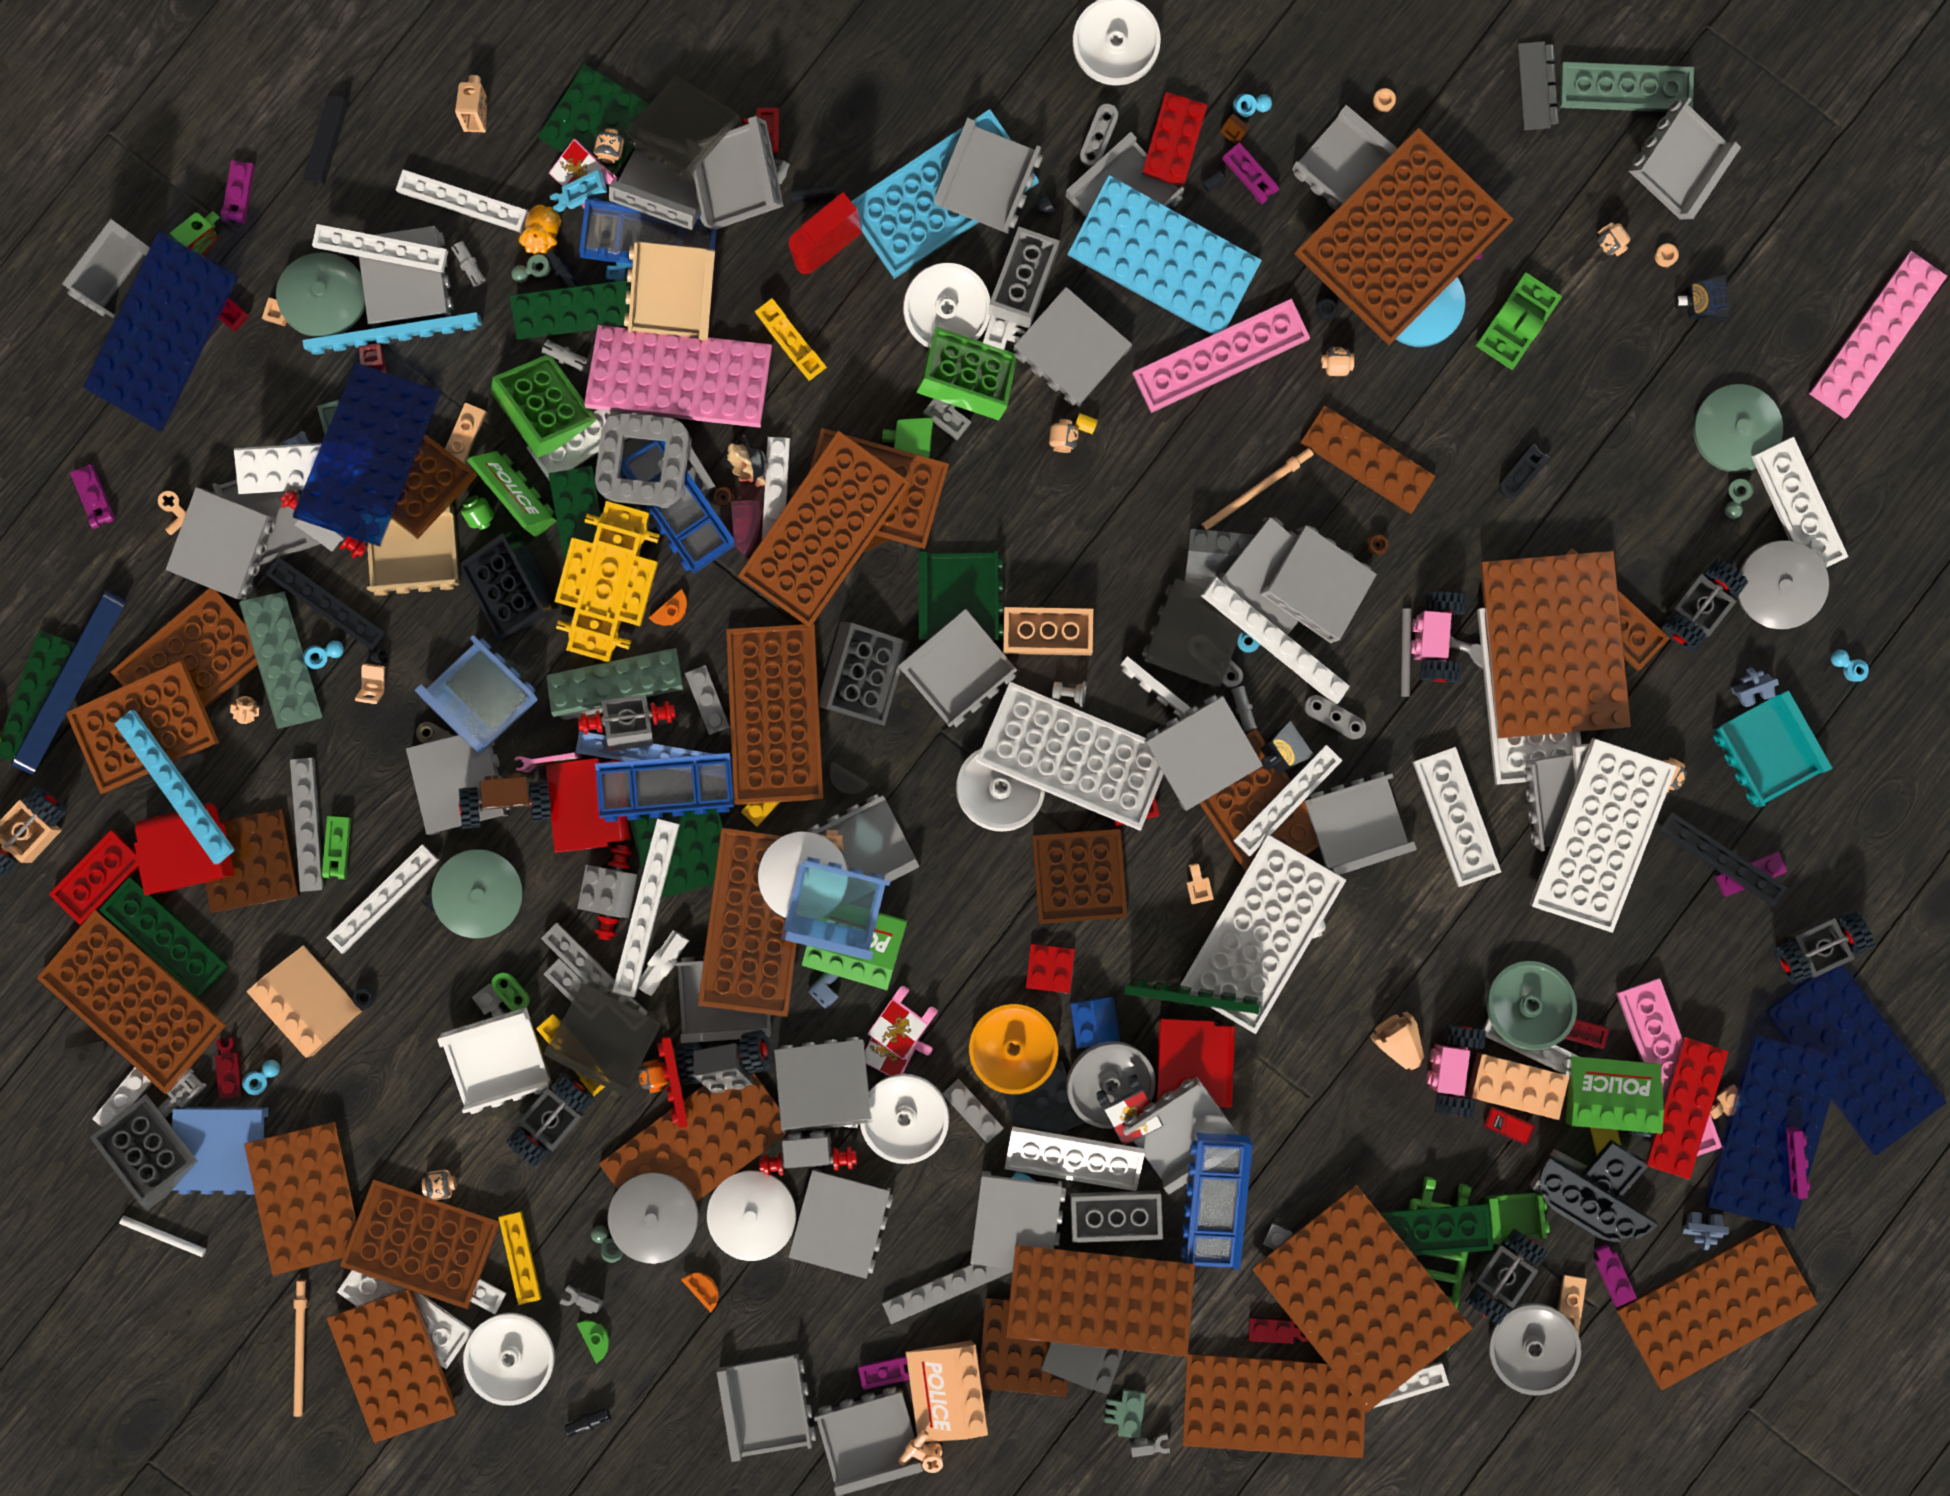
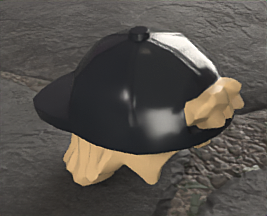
[727,434,768,487]

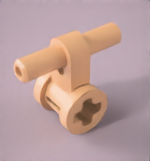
[158,491,188,535]
[898,1430,943,1473]

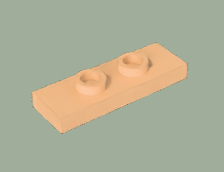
[445,403,487,464]
[1558,1274,1587,1335]

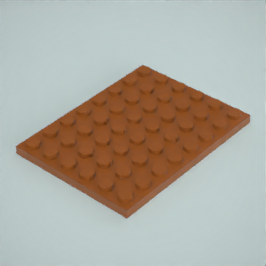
[1295,128,1514,345]
[1480,551,1631,739]
[1252,1184,1473,1413]

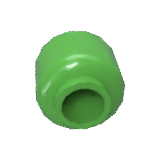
[461,495,494,530]

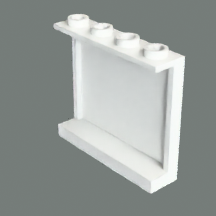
[438,1007,551,1114]

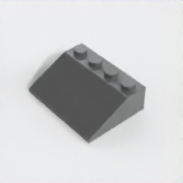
[1183,529,1255,600]
[819,622,909,726]
[90,1094,198,1210]
[1040,1342,1124,1394]

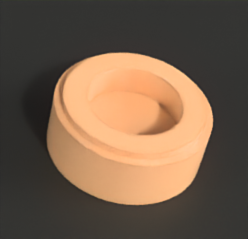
[1373,88,1396,112]
[1655,243,1679,267]

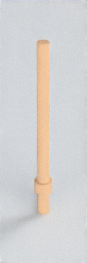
[1201,448,1313,530]
[294,1280,308,1417]

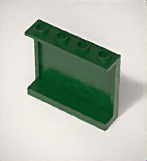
[918,551,1003,642]

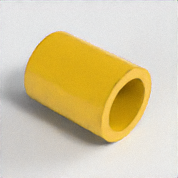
[1075,413,1098,435]

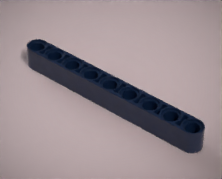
[11,590,126,775]

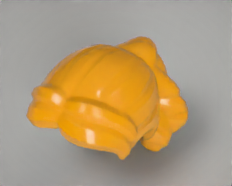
[519,205,561,255]

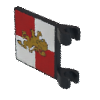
[1096,1074,1163,1145]

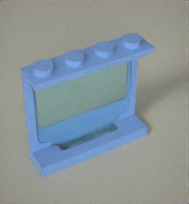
[415,635,538,755]
[781,857,890,960]

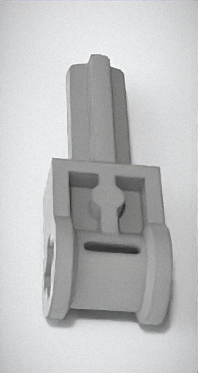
[158,1069,207,1119]

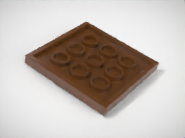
[352,425,477,539]
[205,809,300,913]
[1032,829,1127,924]
[979,1297,1068,1397]

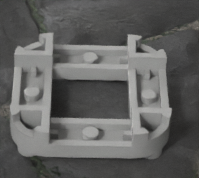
[595,414,692,508]

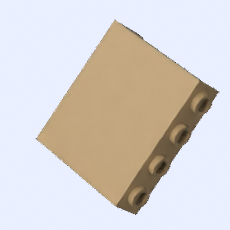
[624,241,715,340]
[361,505,460,596]

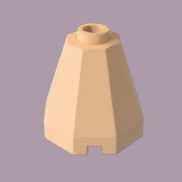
[1370,1012,1424,1070]

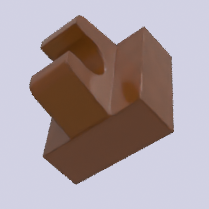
[1220,114,1250,145]

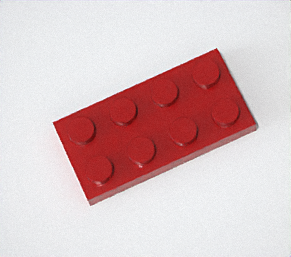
[1141,92,1207,187]
[49,830,139,925]
[657,1035,688,1128]

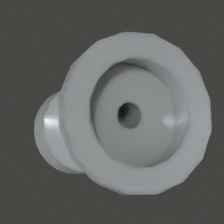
[1052,681,1087,707]

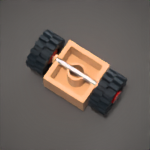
[0,786,67,877]

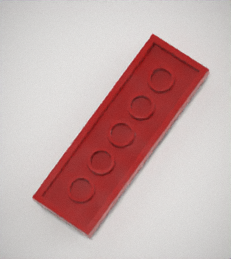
[1646,1037,1729,1180]

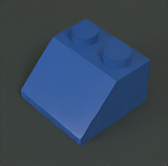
[1070,996,1120,1048]

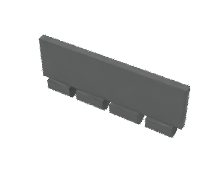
[1518,41,1559,130]

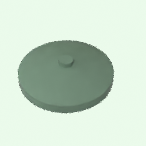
[276,253,366,337]
[1693,384,1783,473]
[432,849,522,938]
[1486,961,1577,1051]

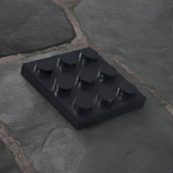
[1003,1060,1084,1134]

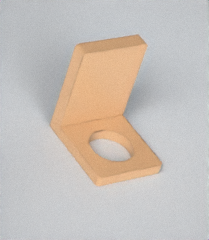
[355,663,385,704]

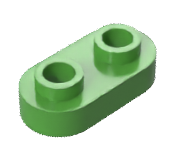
[491,972,530,1011]

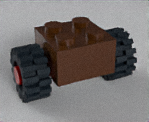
[459,773,551,829]

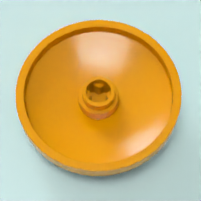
[969,1004,1058,1094]

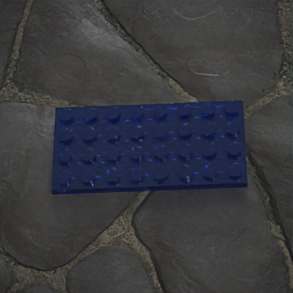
[83,231,239,431]
[293,363,441,547]
[1765,964,1947,1156]
[1706,1034,1843,1229]

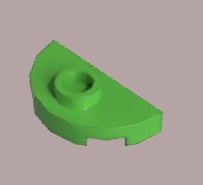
[577,1320,610,1364]

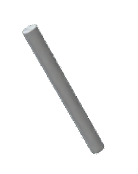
[1401,608,1411,697]

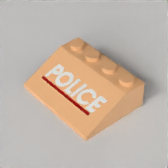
[906,1340,988,1442]

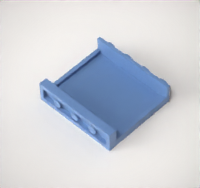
[172,1107,268,1195]

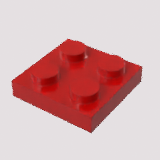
[1026,944,1075,993]

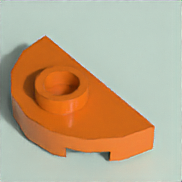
[649,589,687,626]
[681,1272,719,1313]

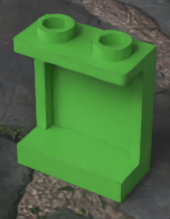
[1484,1191,1549,1244]

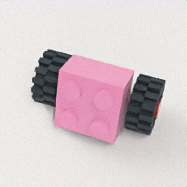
[1411,592,1467,683]
[1427,1025,1486,1118]

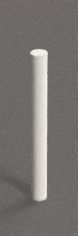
[120,1216,206,1257]

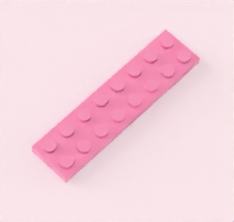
[1809,251,1947,419]
[1133,299,1310,413]
[1616,978,1722,1156]

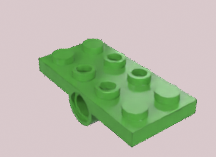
[1476,273,1562,370]

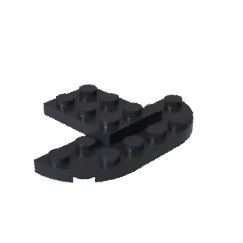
[1539,1140,1658,1242]

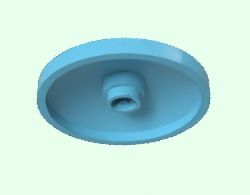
[1396,278,1465,347]

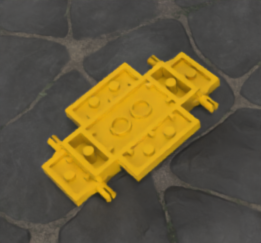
[555,501,660,662]

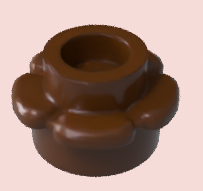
[713,487,734,508]
[1367,534,1389,556]

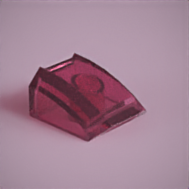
[731,500,761,558]

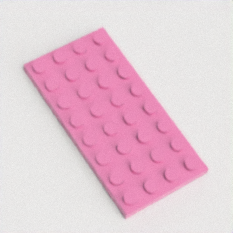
[584,325,772,428]

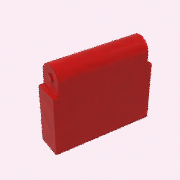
[789,192,862,274]
[546,758,631,853]
[134,803,235,895]
[1156,1018,1235,1108]

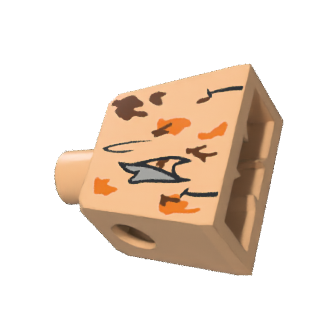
[455,75,487,132]

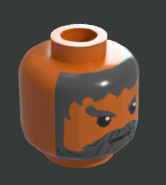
[638,1059,669,1093]

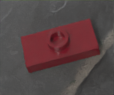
[1564,1019,1609,1049]

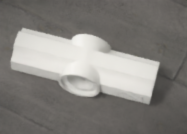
[638,930,689,996]

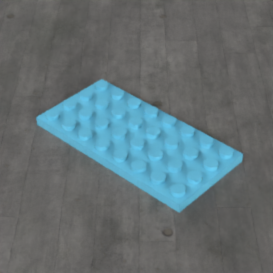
[851,109,1039,279]
[1067,175,1262,338]

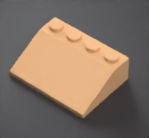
[247,945,363,1058]

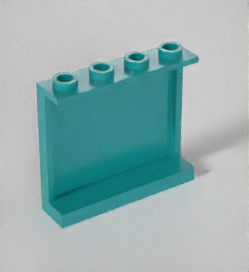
[1713,690,1832,807]

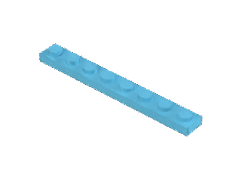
[303,312,482,355]
[115,710,235,864]

